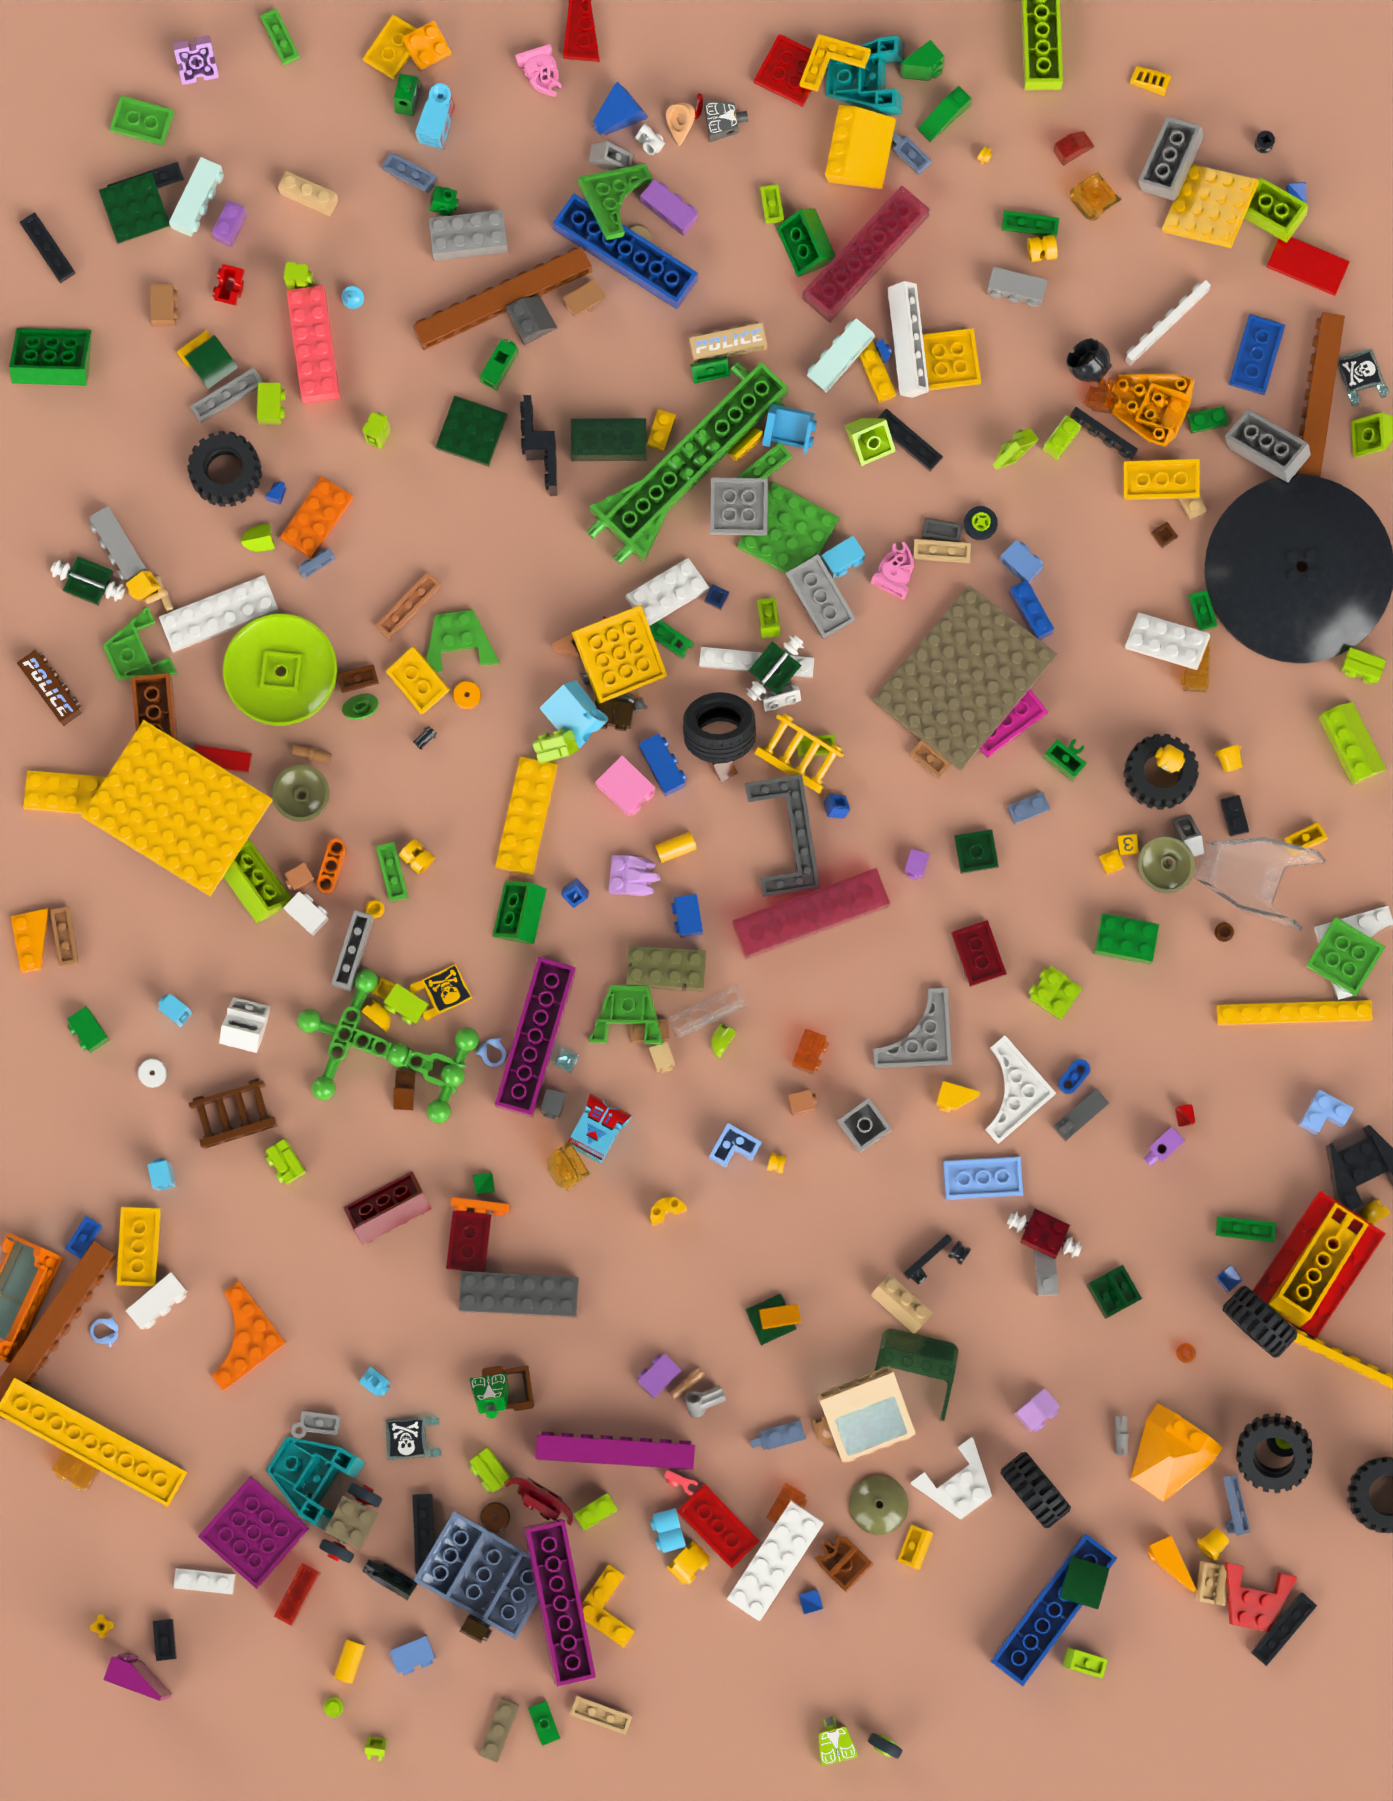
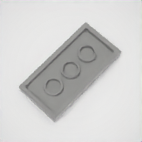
[785,555,856,639]

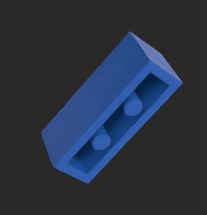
[1009,580,1054,640]
[638,733,687,797]

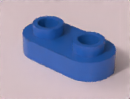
[1058,1059,1090,1094]

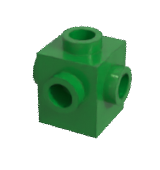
[429,186,459,216]

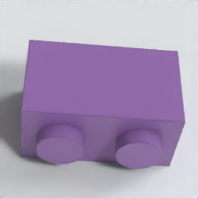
[212,200,247,247]
[637,1354,682,1399]

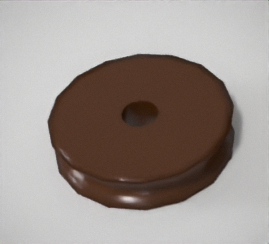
[480,1502,510,1532]

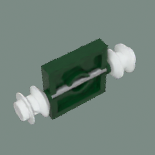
[51,557,125,606]
[746,635,804,701]

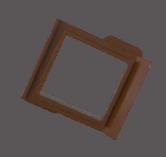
[482,1366,534,1411]

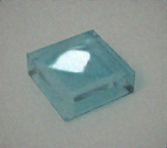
[553,1047,579,1073]

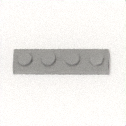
[190,368,264,424]

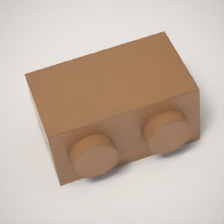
[150,284,179,326]

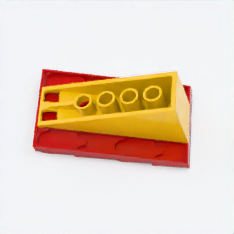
[1252,1191,1386,1339]

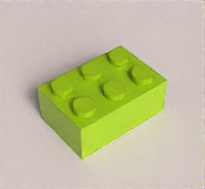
[1244,177,1308,243]

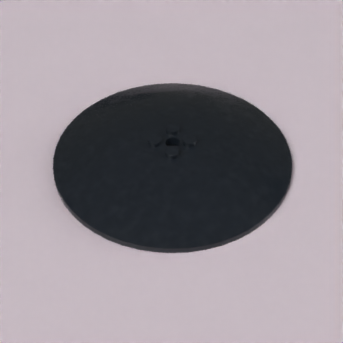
[1204,475,1393,663]

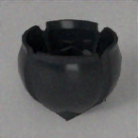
[1066,338,1112,383]

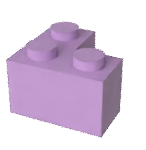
[1014,1388,1060,1432]

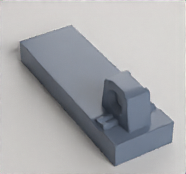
[381,152,437,193]
[1223,1474,1251,1536]

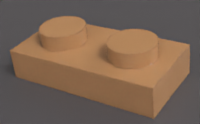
[909,739,951,779]
[629,1019,670,1043]

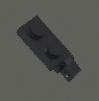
[362,1560,418,1601]

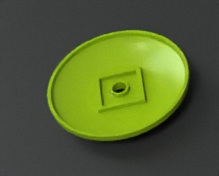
[223,614,337,726]

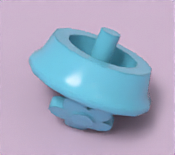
[341,286,364,309]

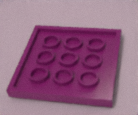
[198,1476,310,1589]

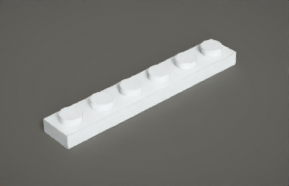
[1125,280,1211,366]
[699,647,814,678]

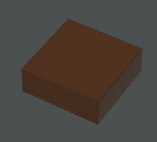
[1151,522,1178,548]

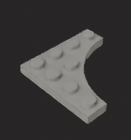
[873,988,952,1069]

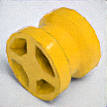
[767,1152,787,1174]

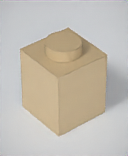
[649,1042,675,1073]

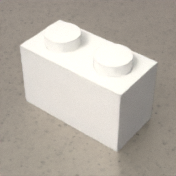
[284,892,329,936]

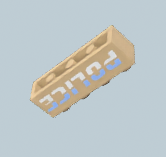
[689,322,767,363]

